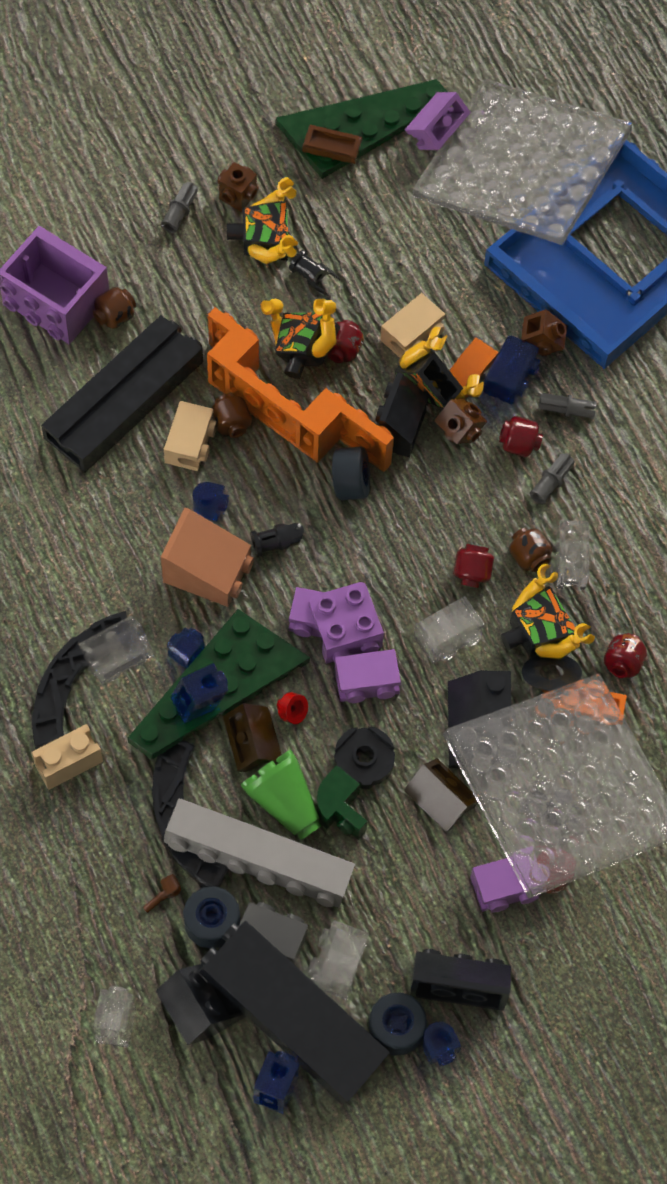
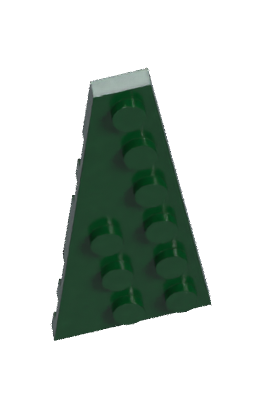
[275,79,448,179]
[128,609,310,759]

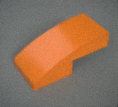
[449,337,499,399]

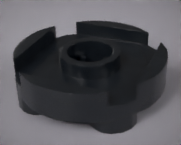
[334,726,395,789]

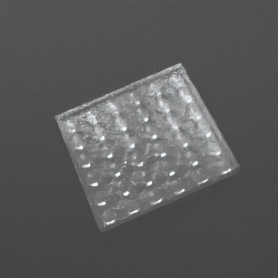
[412,78,632,245]
[443,673,667,899]

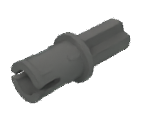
[160,182,198,233]
[539,393,597,419]
[530,453,575,505]

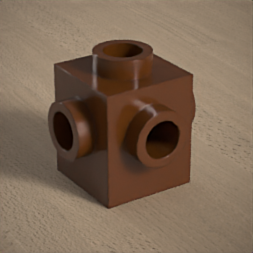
[217,162,258,212]
[521,309,567,356]
[434,398,487,444]

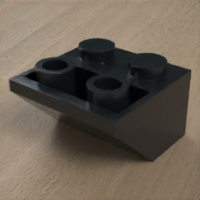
[375,372,429,458]
[156,964,246,1045]

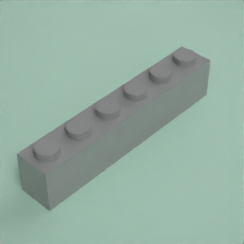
[164,798,355,908]

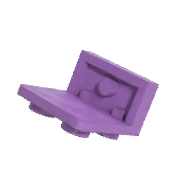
[309,582,384,664]

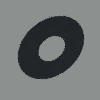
[522,655,582,691]

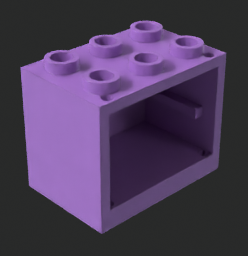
[0,226,109,345]

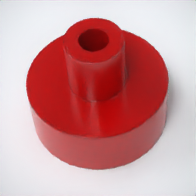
[276,692,308,724]

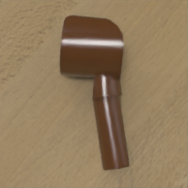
[143,874,181,913]

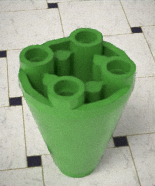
[240,749,321,840]

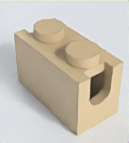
[380,293,445,358]
[164,401,217,471]
[31,724,103,790]

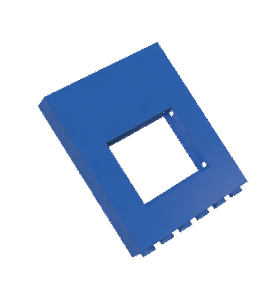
[484,136,667,369]

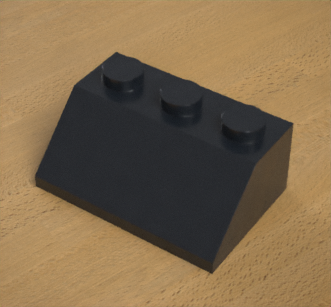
[448,670,513,769]
[410,949,511,1011]

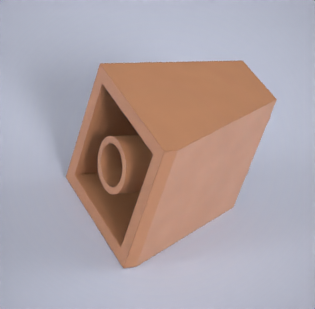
[161,508,254,607]

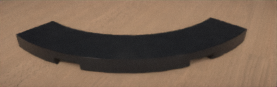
[32,611,133,750]
[152,740,229,888]

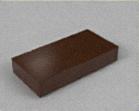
[302,125,362,164]

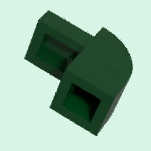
[316,765,368,840]

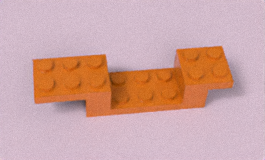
[207,307,394,472]

